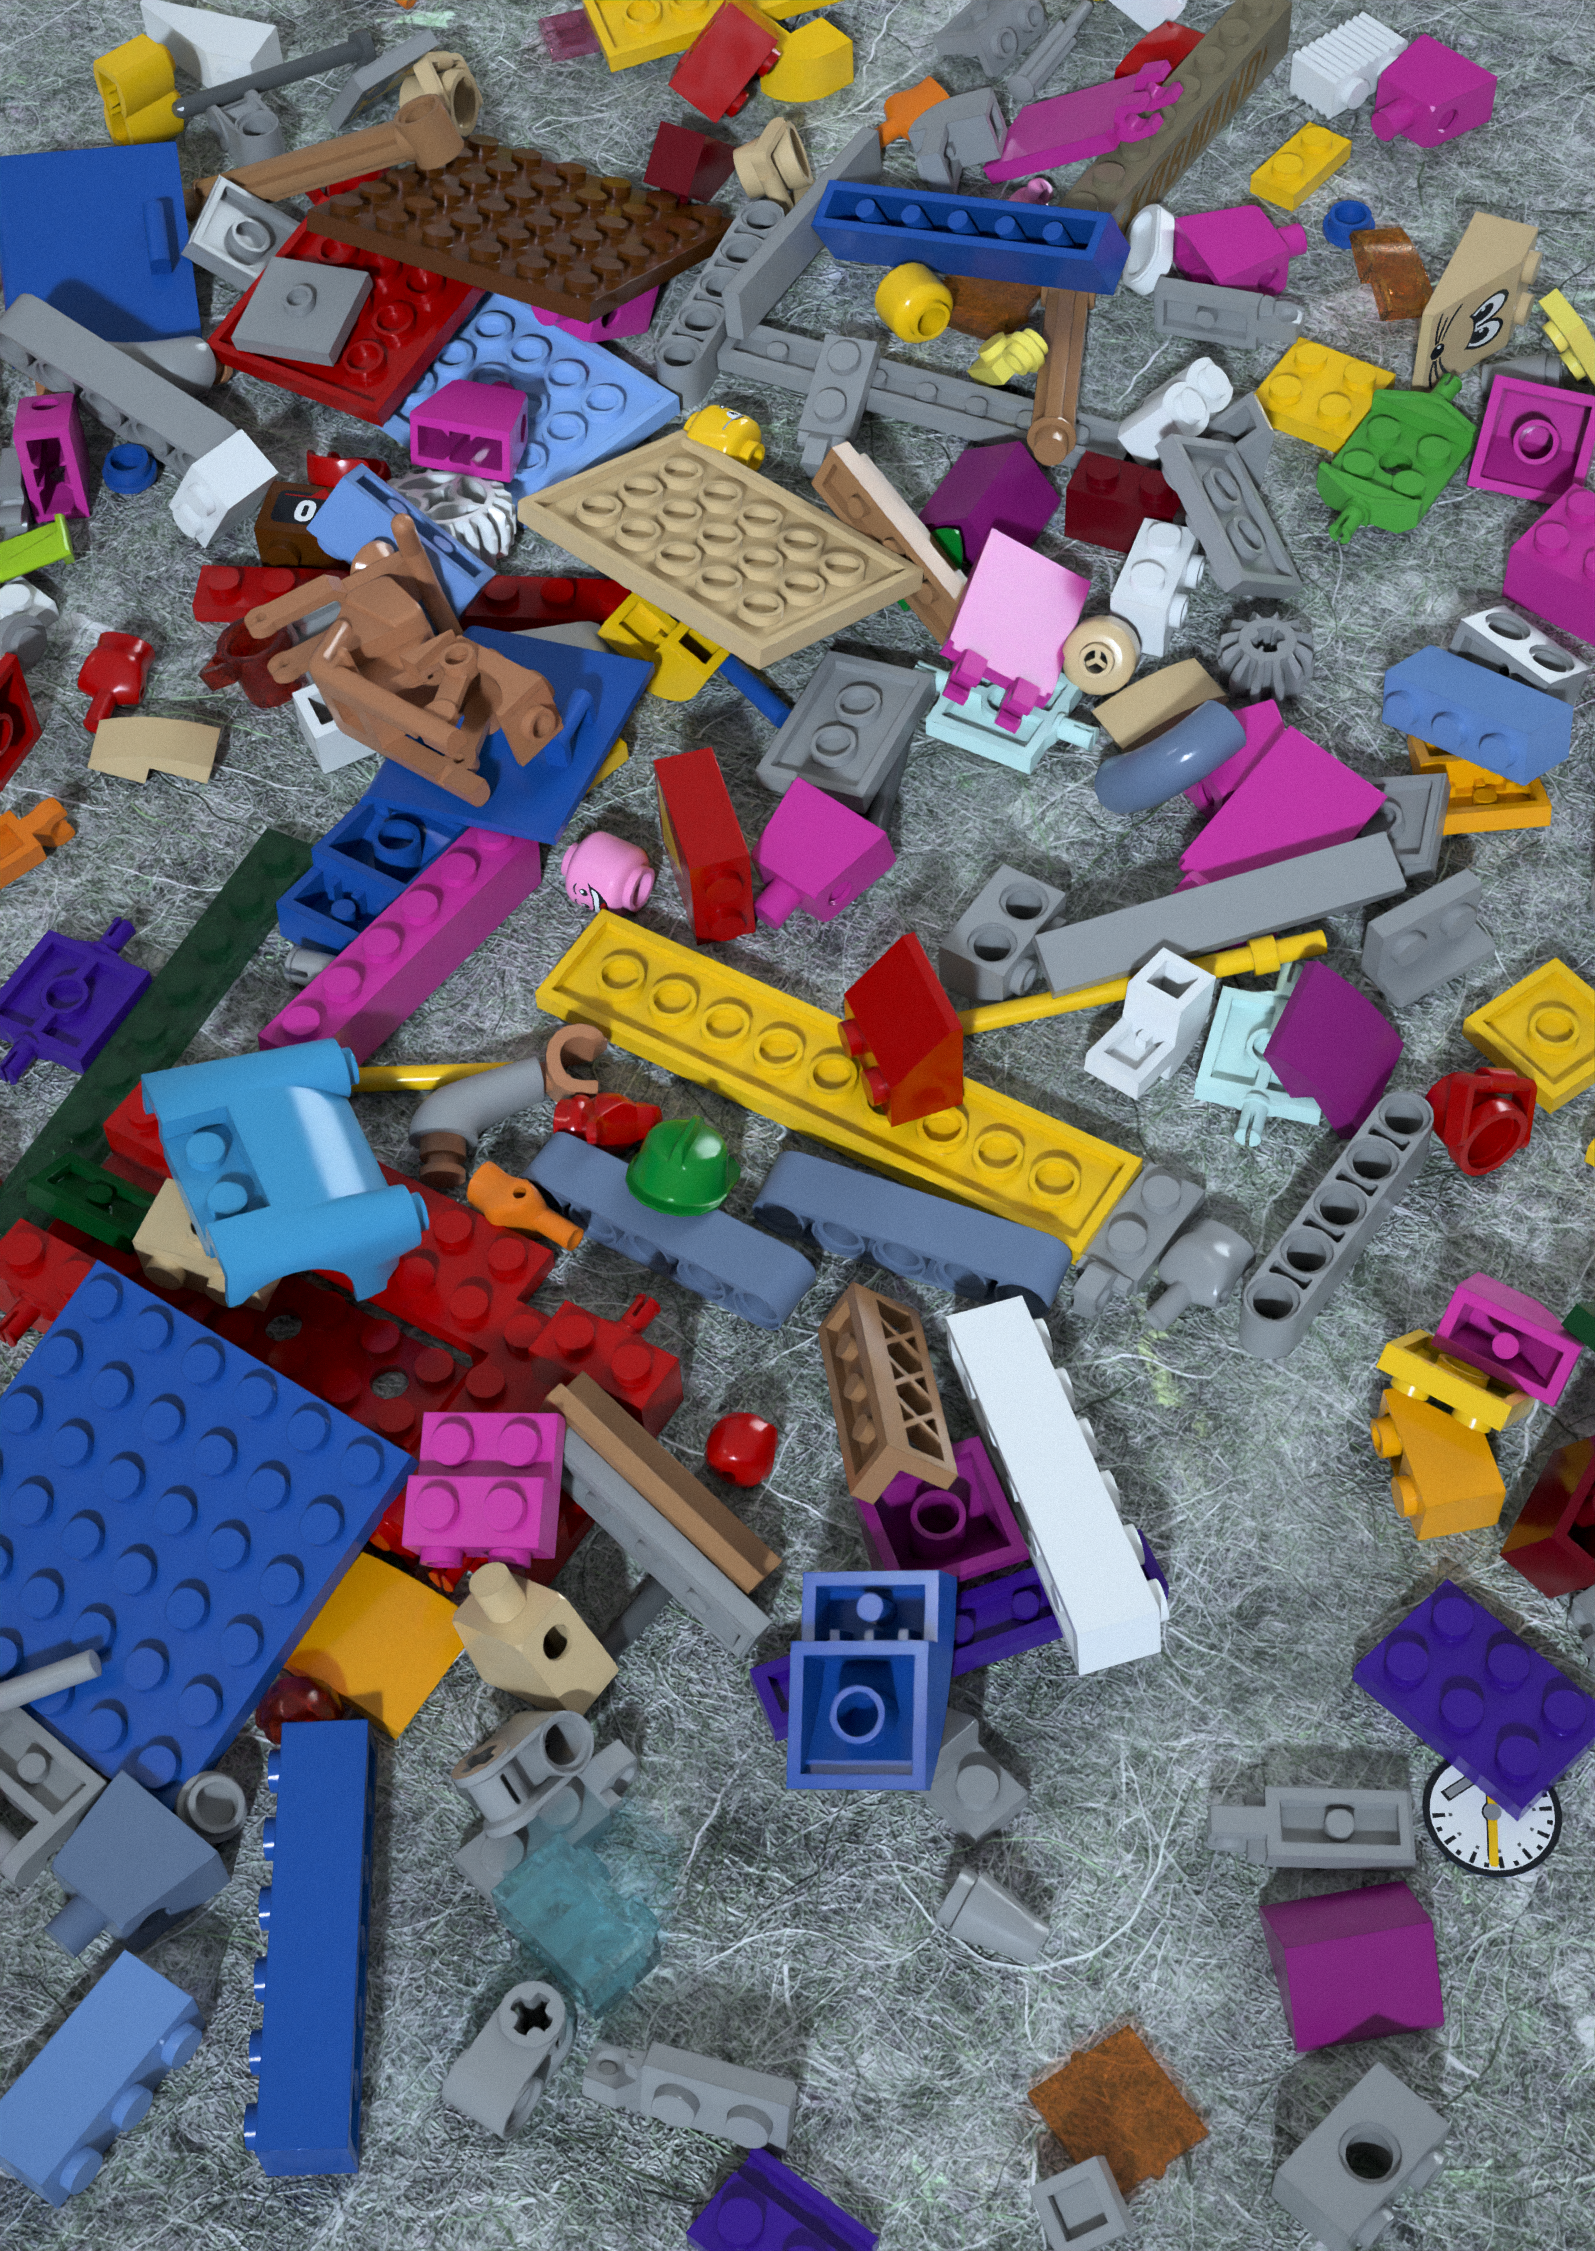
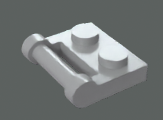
[0,1707,108,1888]

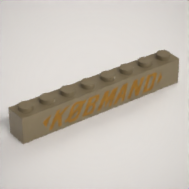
[1056,0,1292,237]

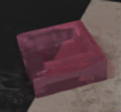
[538,8,600,63]

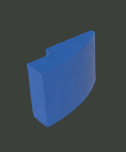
[276,802,470,956]
[786,1570,957,1791]

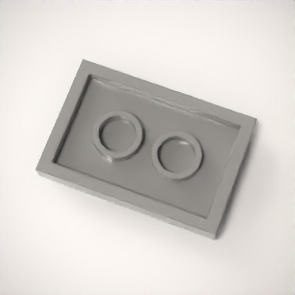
[1154,433,1304,599]
[755,650,936,814]

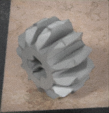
[1216,611,1315,707]

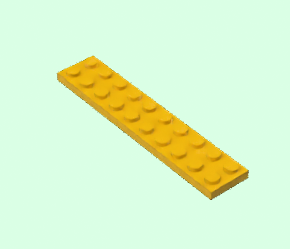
[535,908,1143,1265]

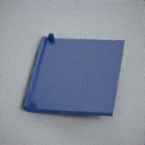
[0,141,203,369]
[360,626,655,846]

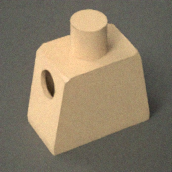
[452,1562,620,1716]

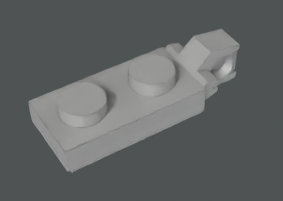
[1154,276,1305,350]
[797,333,880,479]
[1071,1161,1205,1322]
[453,1738,640,1916]
[1206,1786,1416,1871]
[582,2040,798,2155]

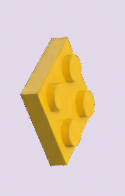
[1254,336,1396,454]
[1461,957,1595,1114]
[1376,1328,1536,1433]

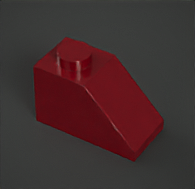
[643,121,736,205]

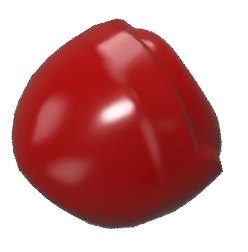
[704,1412,779,1489]

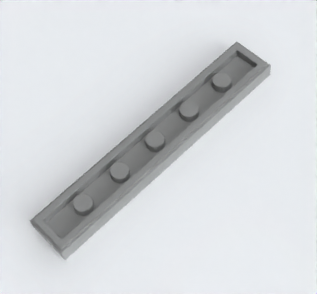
[721,127,882,340]
[1033,831,1407,999]

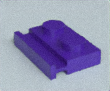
[686,2148,879,2251]

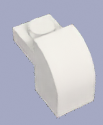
[1084,947,1216,1100]

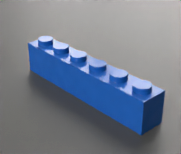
[811,180,1131,296]
[244,1719,378,2177]

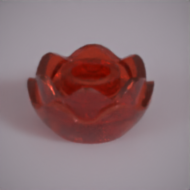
[255,1676,345,1745]

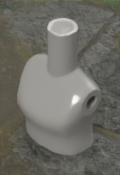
[1145,1219,1256,1331]

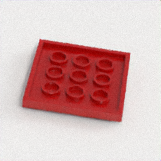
[206,195,487,427]

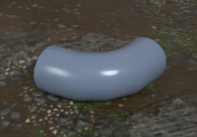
[1094,700,1247,814]

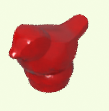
[553,1092,663,1155]

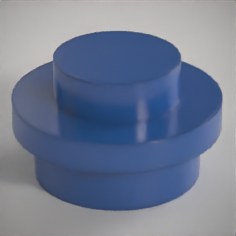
[1322,200,1375,249]
[102,443,158,494]

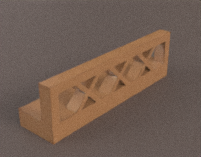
[811,441,968,646]
[817,1281,958,1505]
[538,1371,783,1597]

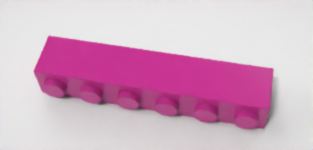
[257,826,542,1067]

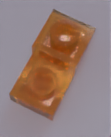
[1349,227,1433,321]

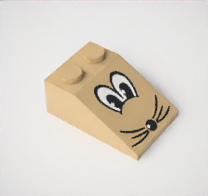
[1411,211,1543,393]

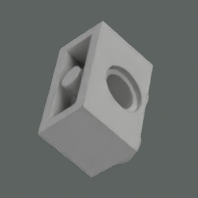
[1270,2061,1451,2251]

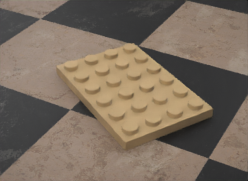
[517,429,924,670]

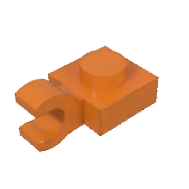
[0,797,76,890]

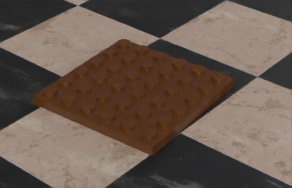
[306,134,733,324]

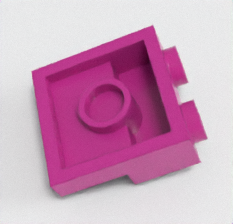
[401,1412,566,1570]

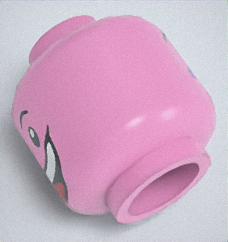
[561,831,655,917]

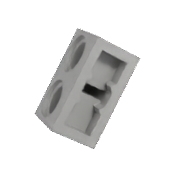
[1447,605,1591,705]
[939,863,1070,1006]

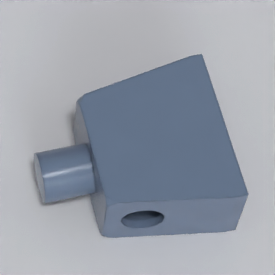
[44,1770,231,1959]

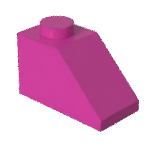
[1431,1271,1585,1407]

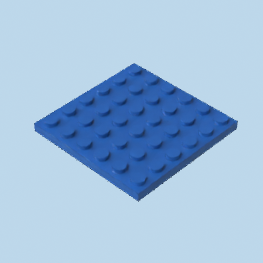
[0,1260,419,1814]

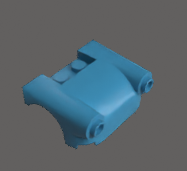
[141,1037,429,1308]

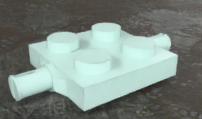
[913,660,1099,775]
[1194,962,1322,1147]

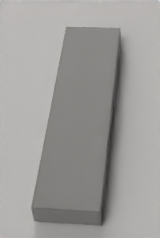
[561,1427,773,1659]

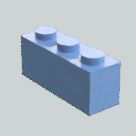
[306,463,497,636]
[1382,644,1574,786]
[0,1950,207,2210]

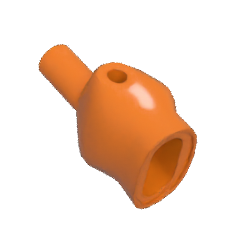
[874,75,950,150]
[467,1161,584,1251]

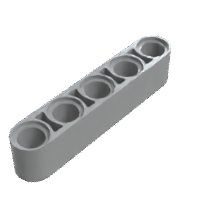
[655,200,785,409]
[0,293,239,477]
[1239,1091,1434,1359]

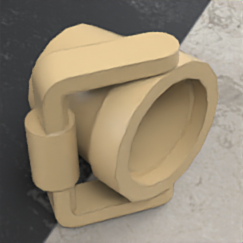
[399,50,483,137]
[733,117,815,216]

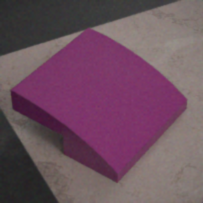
[1263,961,1404,1140]

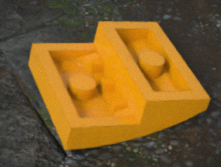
[1407,734,1552,835]
[283,1551,464,1740]

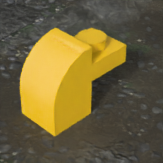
[757,10,854,102]
[597,592,731,702]

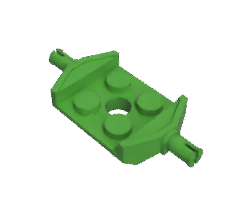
[1316,373,1477,544]

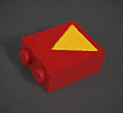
[653,747,756,946]

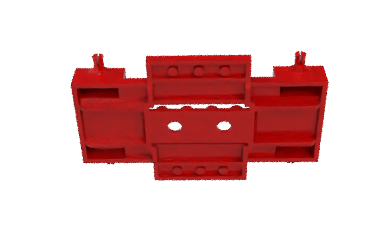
[0,1081,684,1592]

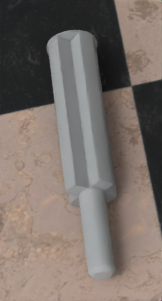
[1007,0,1094,102]

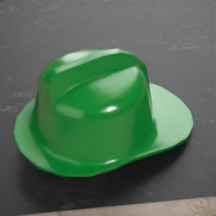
[625,1115,741,1217]

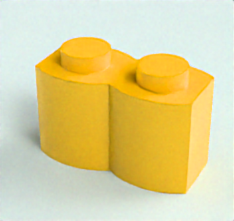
[93,33,184,146]

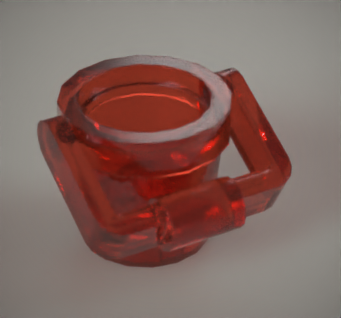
[198,616,303,708]

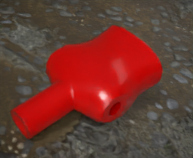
[78,632,156,734]

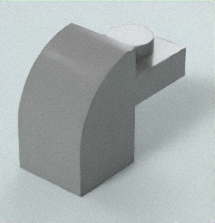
[908,86,1008,195]

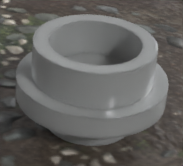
[0,613,47,670]
[174,1771,248,1845]

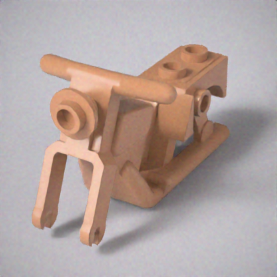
[244,513,564,807]

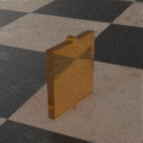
[941,274,1042,341]
[1027,2024,1209,2197]

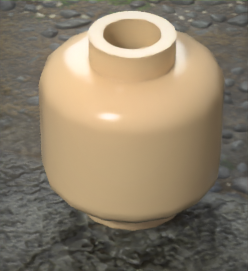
[1062,615,1141,696]

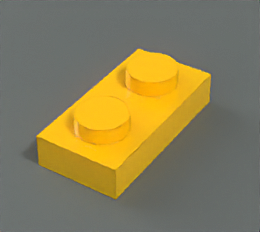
[1250,121,1352,212]

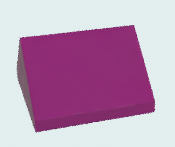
[918,441,1061,566]
[852,1436,1029,1583]
[1258,1880,1445,2053]

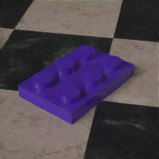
[1352,1579,1595,1821]

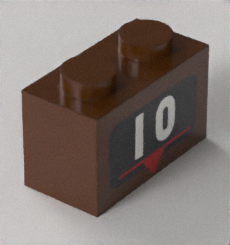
[254,481,351,571]

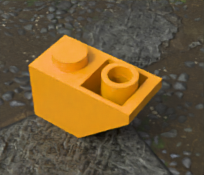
[1370,1388,1506,1541]

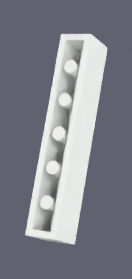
[945,1295,1169,1676]

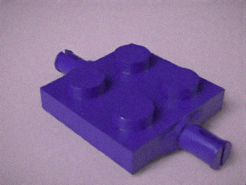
[0,917,154,1085]

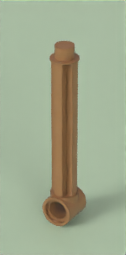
[183,94,464,221]
[1026,286,1096,466]

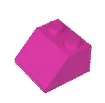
[1467,374,1595,505]

